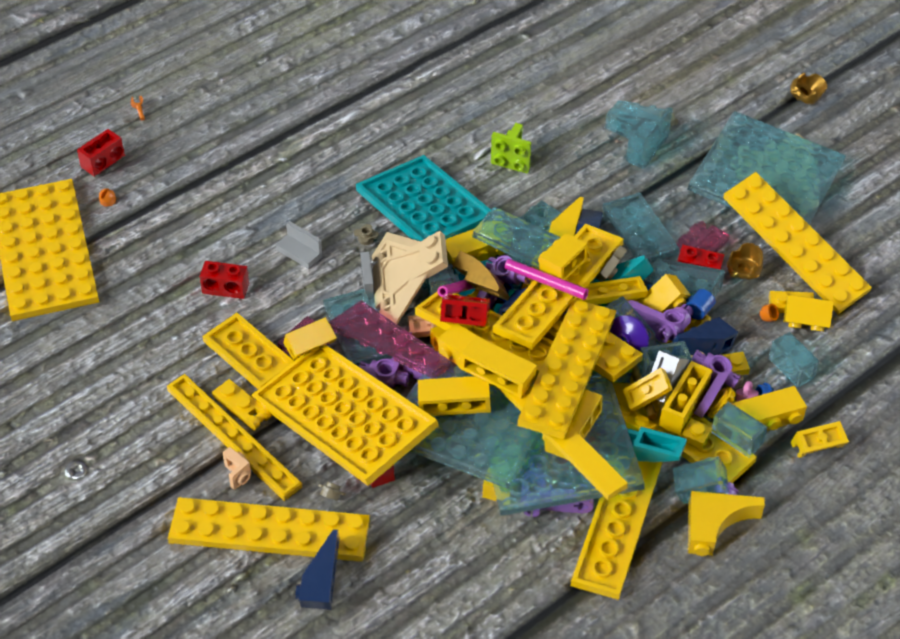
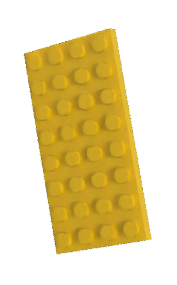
[0,179,99,321]
[251,344,439,486]

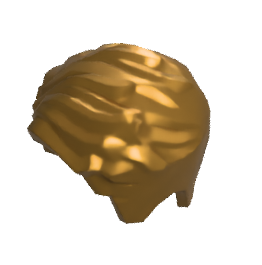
[790,73,828,105]
[727,242,763,280]

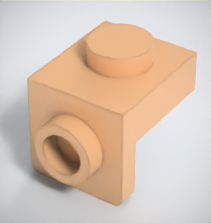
[408,315,436,338]
[223,447,251,490]

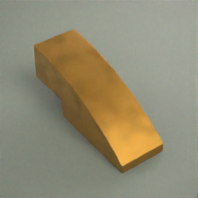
[452,251,510,301]

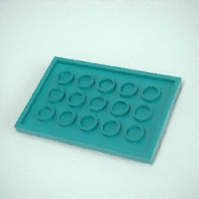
[356,155,495,242]

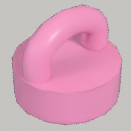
[735,381,759,401]

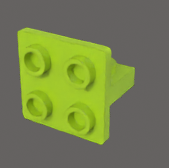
[491,123,531,174]

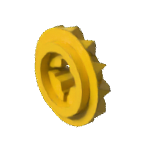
[705,387,736,419]

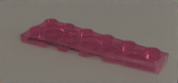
[328,300,451,379]

